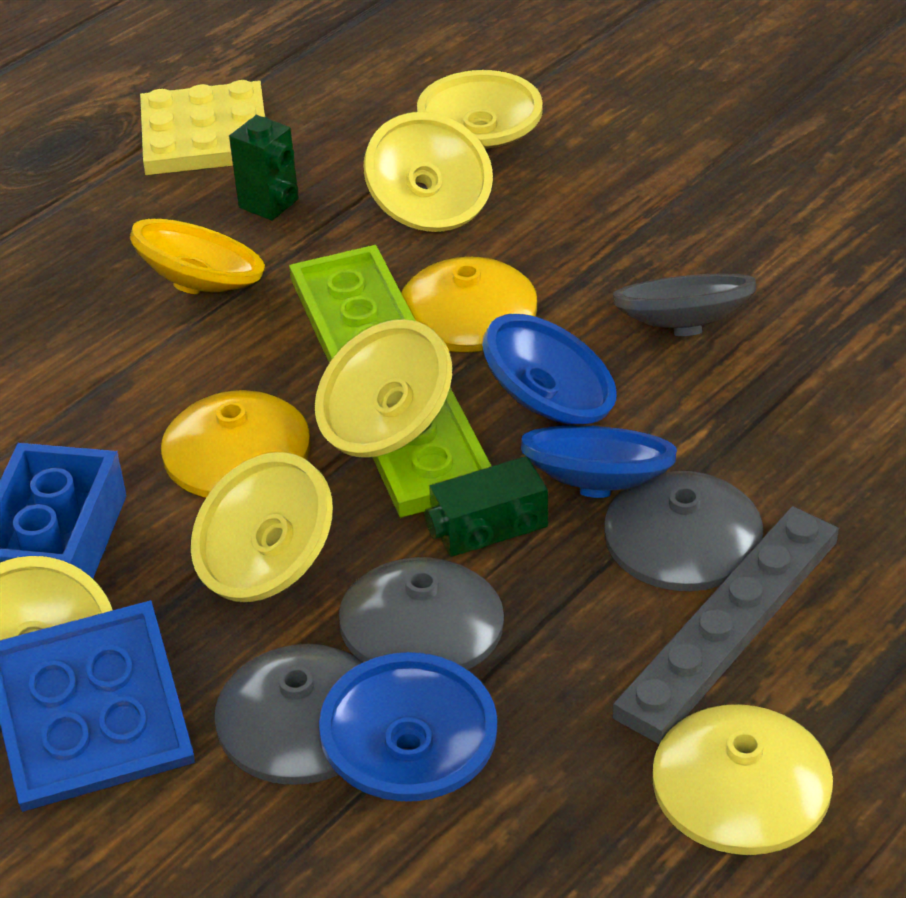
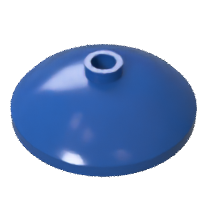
[482,314,617,425]
[521,426,677,498]
[319,652,497,801]

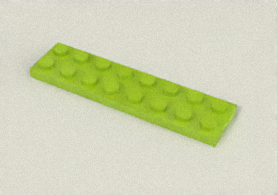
[289,245,491,518]

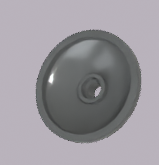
[613,274,756,336]
[604,471,763,591]
[339,557,504,670]
[215,644,363,785]

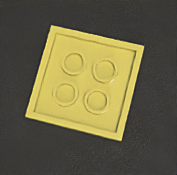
[140,80,265,175]

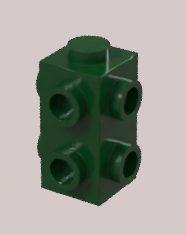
[229,115,299,221]
[424,456,548,557]

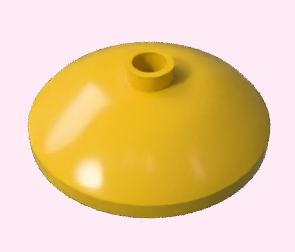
[130,219,265,294]
[401,257,537,352]
[161,390,310,498]

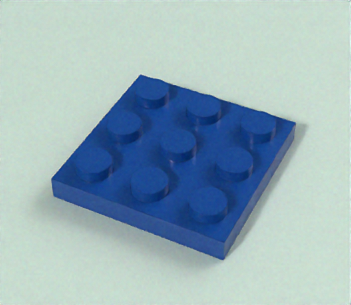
[0,600,195,812]

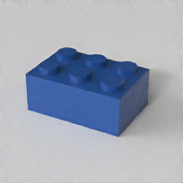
[0,443,127,579]

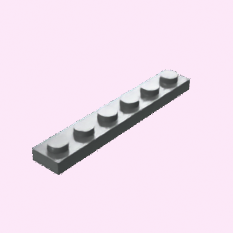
[613,506,839,744]

